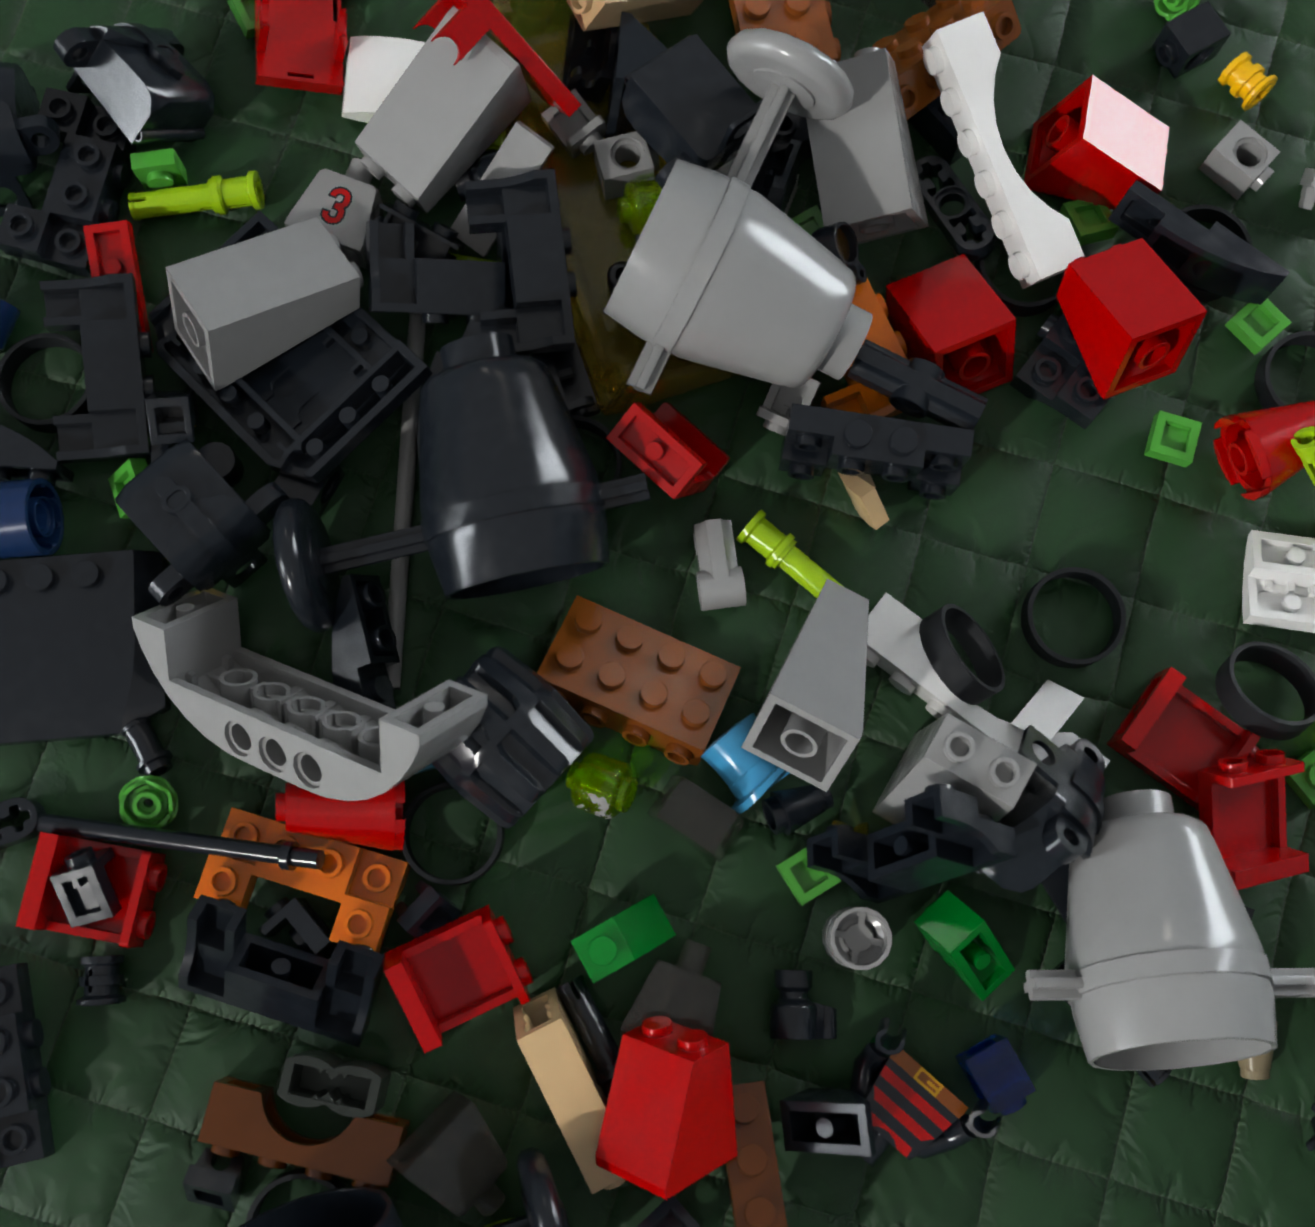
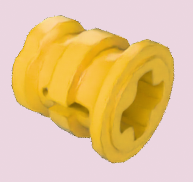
[1218,51,1278,111]

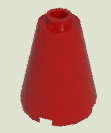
[1213,400,1315,501]
[275,781,405,851]

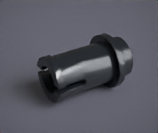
[121,717,173,776]

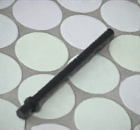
[36,813,325,871]

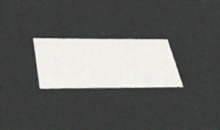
[1011,680,1084,741]

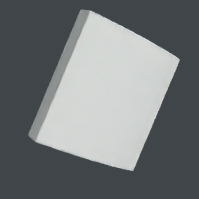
[341,36,426,123]
[1242,530,1315,633]

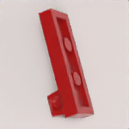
[83,220,154,353]

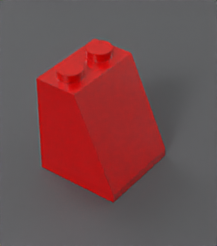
[1024,75,1169,210]
[1056,238,1207,400]
[886,254,1016,394]
[595,1016,738,1200]

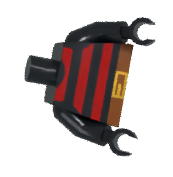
[850,1017,1002,1167]

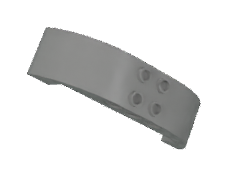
[132,588,488,801]

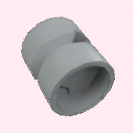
[822,907,892,970]

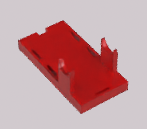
[255,0,348,95]
[413,0,582,118]

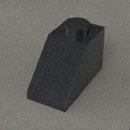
[780,1088,876,1157]

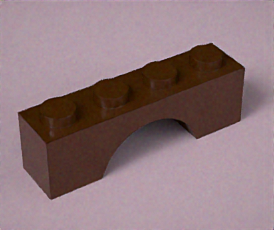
[198,1076,410,1190]
[725,1081,788,1227]

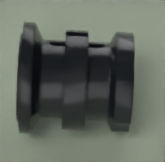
[76,955,127,1006]

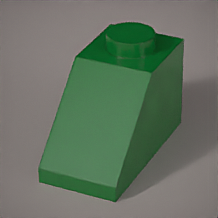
[914,890,1015,1002]
[570,894,676,984]

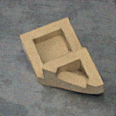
[838,472,890,530]

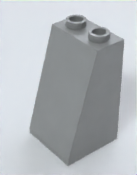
[355,5,532,213]
[806,47,928,244]
[165,217,364,391]
[741,579,869,792]
[872,713,1037,825]

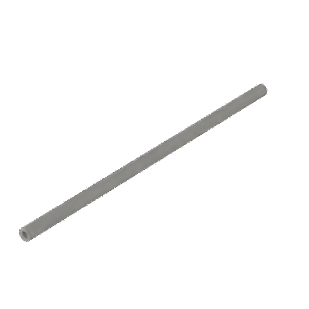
[386,224,430,690]

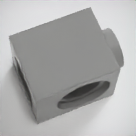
[1199,120,1280,200]
[593,131,660,200]

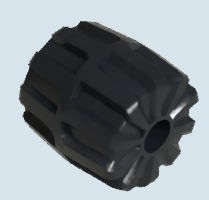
[432,646,594,829]

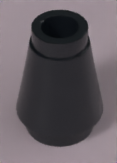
[762,784,834,835]

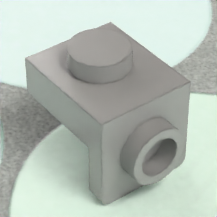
[541,88,606,159]
[756,378,822,436]

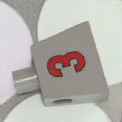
[284,158,384,269]

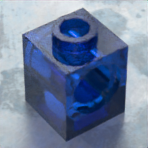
[955,1033,1036,1116]

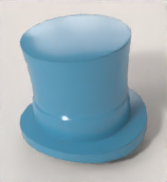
[701,713,790,815]

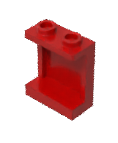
[606,402,730,500]
[1107,666,1261,810]
[1198,749,1309,890]
[15,832,168,948]
[383,904,534,1053]

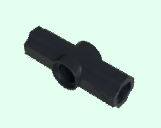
[847,339,988,430]

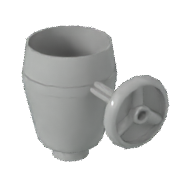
[604,28,873,396]
[1023,789,1315,1071]

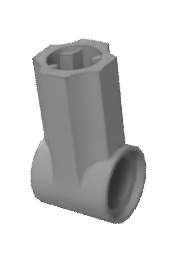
[693,518,747,611]

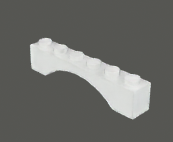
[922,11,1085,289]
[866,592,1110,768]

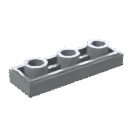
[451,120,555,257]

